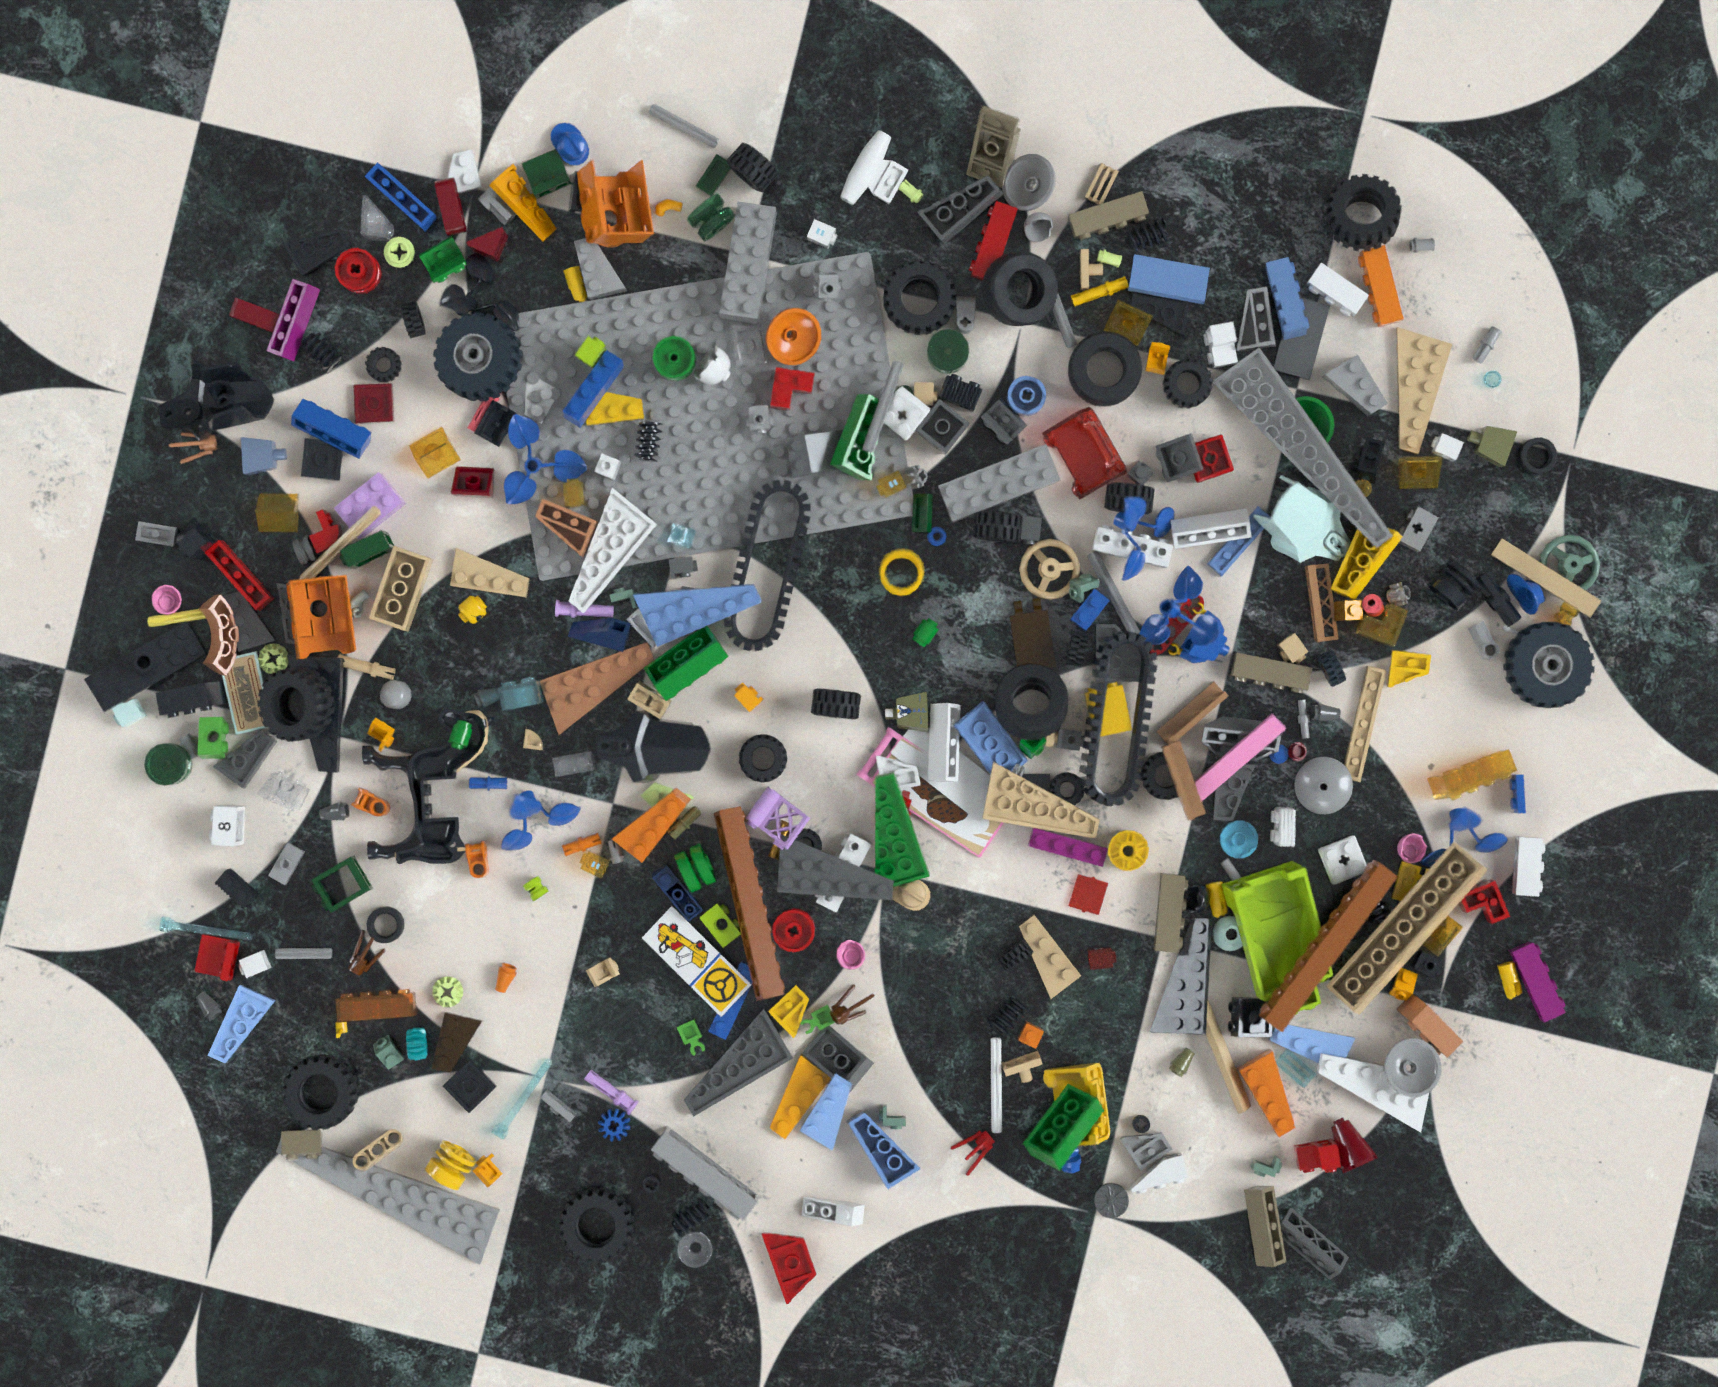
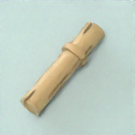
[338,654,395,680]

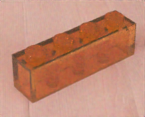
[336,989,417,1022]

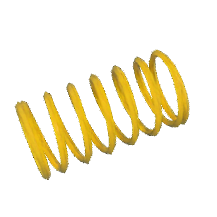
[880,550,923,596]

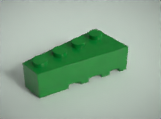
[830,394,879,481]

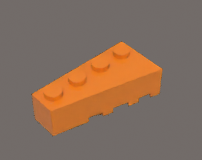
[612,788,691,863]
[1237,1049,1296,1137]

